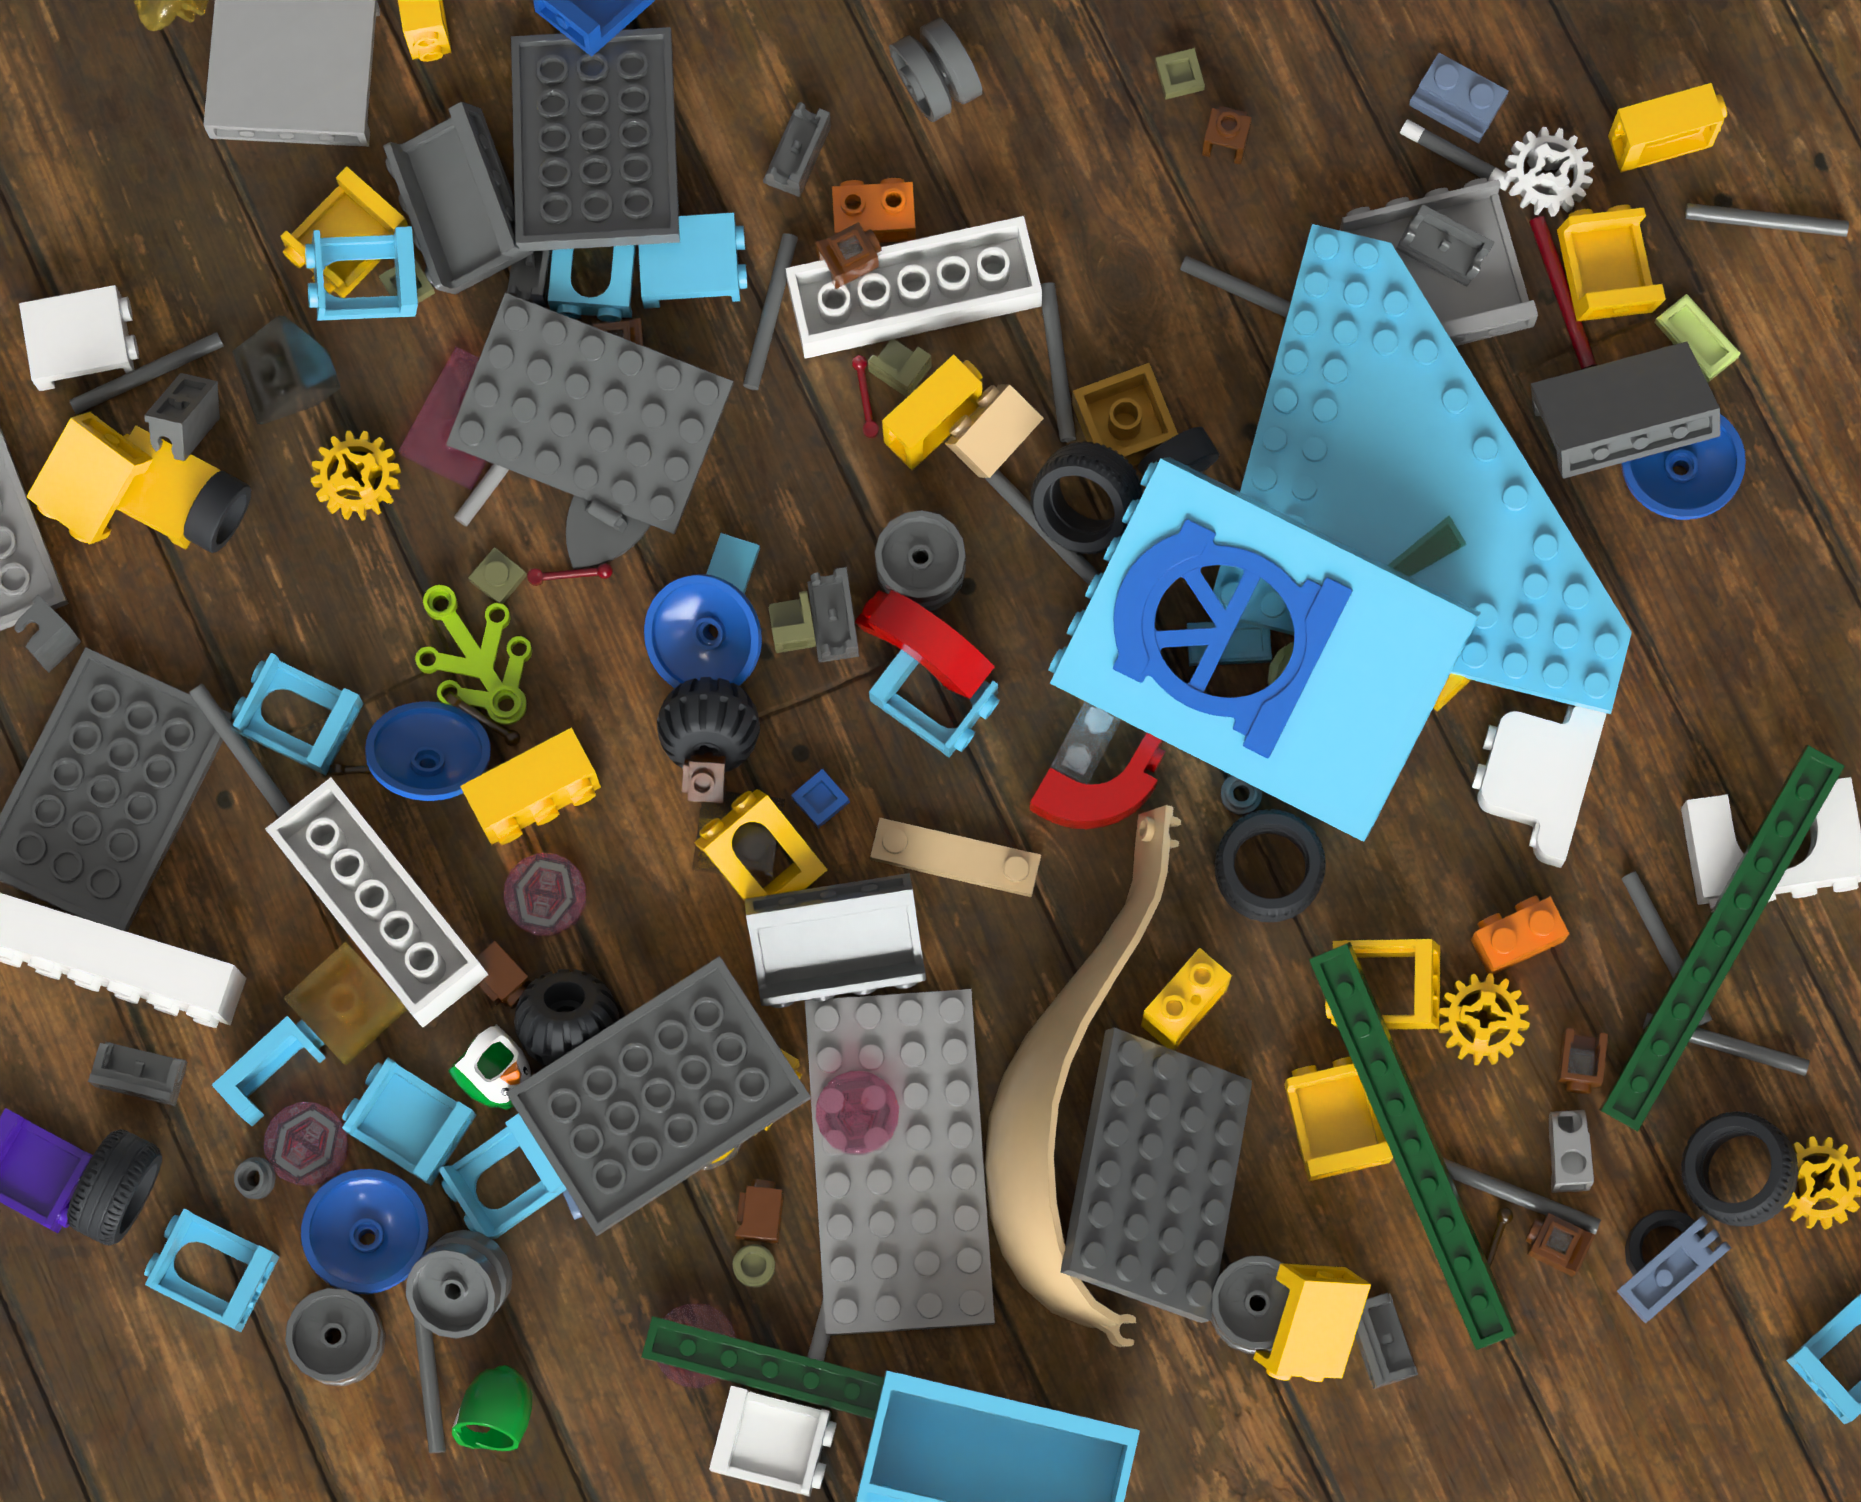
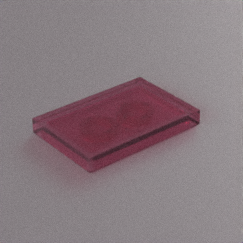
[399,347,487,490]

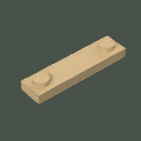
[870,818,1041,897]

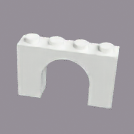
[1681,777,1861,909]

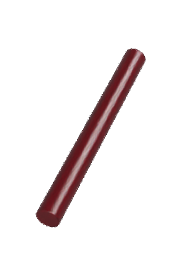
[1529,216,1597,370]

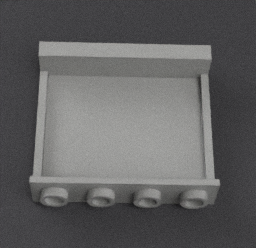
[203,0,380,147]
[1340,178,1538,346]

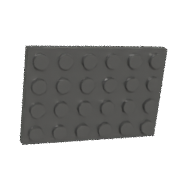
[511,27,680,252]
[446,293,734,534]
[0,647,234,932]
[506,956,811,1236]
[1060,1027,1252,1323]

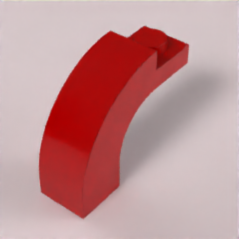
[855,590,995,699]
[1030,733,1166,829]

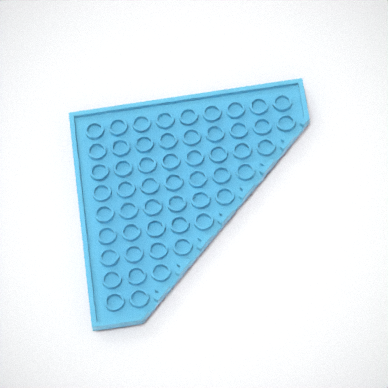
[1213,224,1632,714]

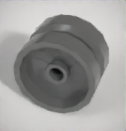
[889,17,982,122]
[875,510,966,611]
[406,1230,513,1339]
[1211,1256,1290,1354]
[285,1288,386,1386]

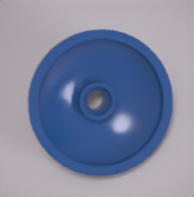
[1621,414,1746,520]
[644,574,762,688]
[365,701,491,801]
[301,1169,429,1294]

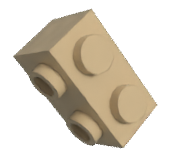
[945,384,1044,478]

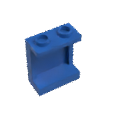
[533,0,655,57]

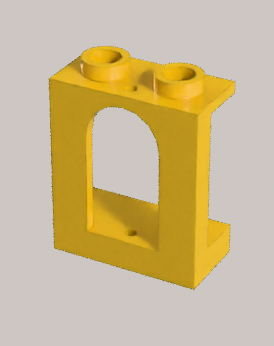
[694,789,827,905]

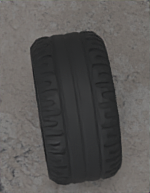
[1030,441,1143,554]
[1215,809,1326,922]
[1681,1111,1798,1227]
[67,1129,162,1246]

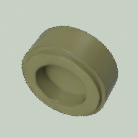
[733,1244,775,1288]

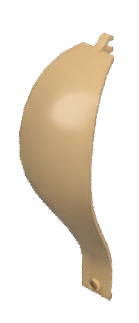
[984,805,1181,1347]

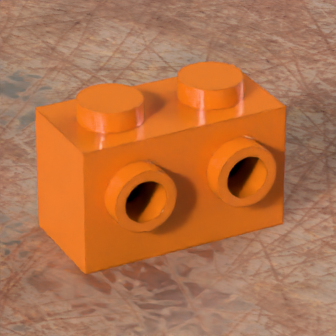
[832,178,916,245]
[1471,896,1569,975]

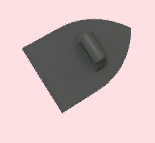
[566,495,651,570]

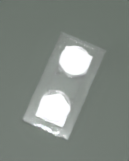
[1051,701,1122,784]

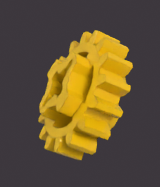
[311,430,401,520]
[1438,973,1530,1065]
[1784,1136,1861,1229]

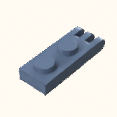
[1617,1216,1731,1323]

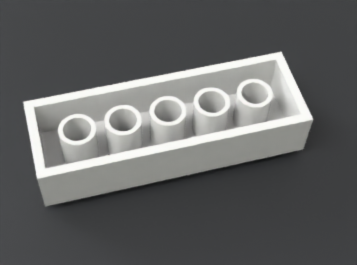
[785,216,1042,358]
[265,777,488,1027]
[0,893,246,1028]

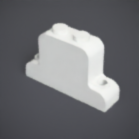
[1472,706,1607,868]

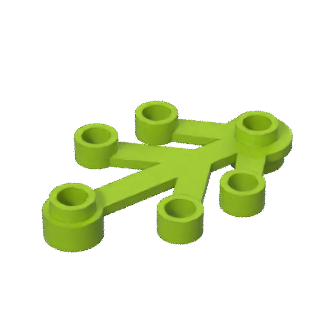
[415,585,532,725]

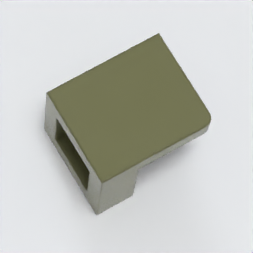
[868,339,932,398]
[768,591,816,653]

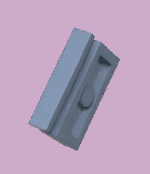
[1409,53,1509,144]

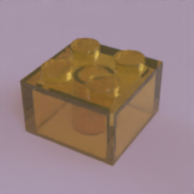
[283,942,408,1066]

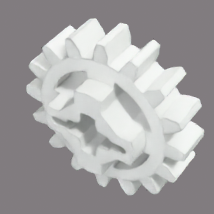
[1504,127,1594,217]

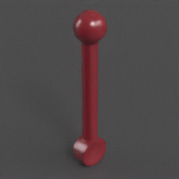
[852,355,879,438]
[527,563,613,586]

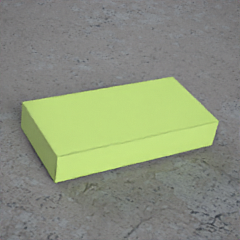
[1654,294,1741,382]

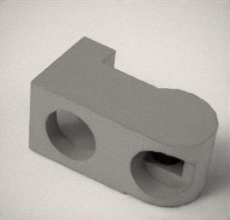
[1549,1110,1594,1193]

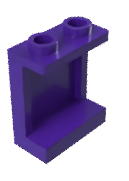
[0,1108,93,1233]

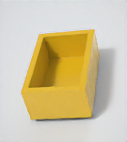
[460,727,601,845]

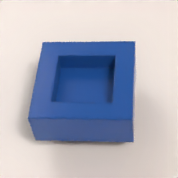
[791,769,850,829]

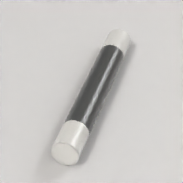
[1400,119,1511,191]

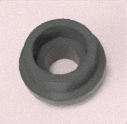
[1221,776,1262,815]
[234,1157,276,1199]

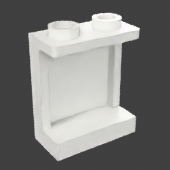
[19,285,139,391]
[709,1386,837,1497]

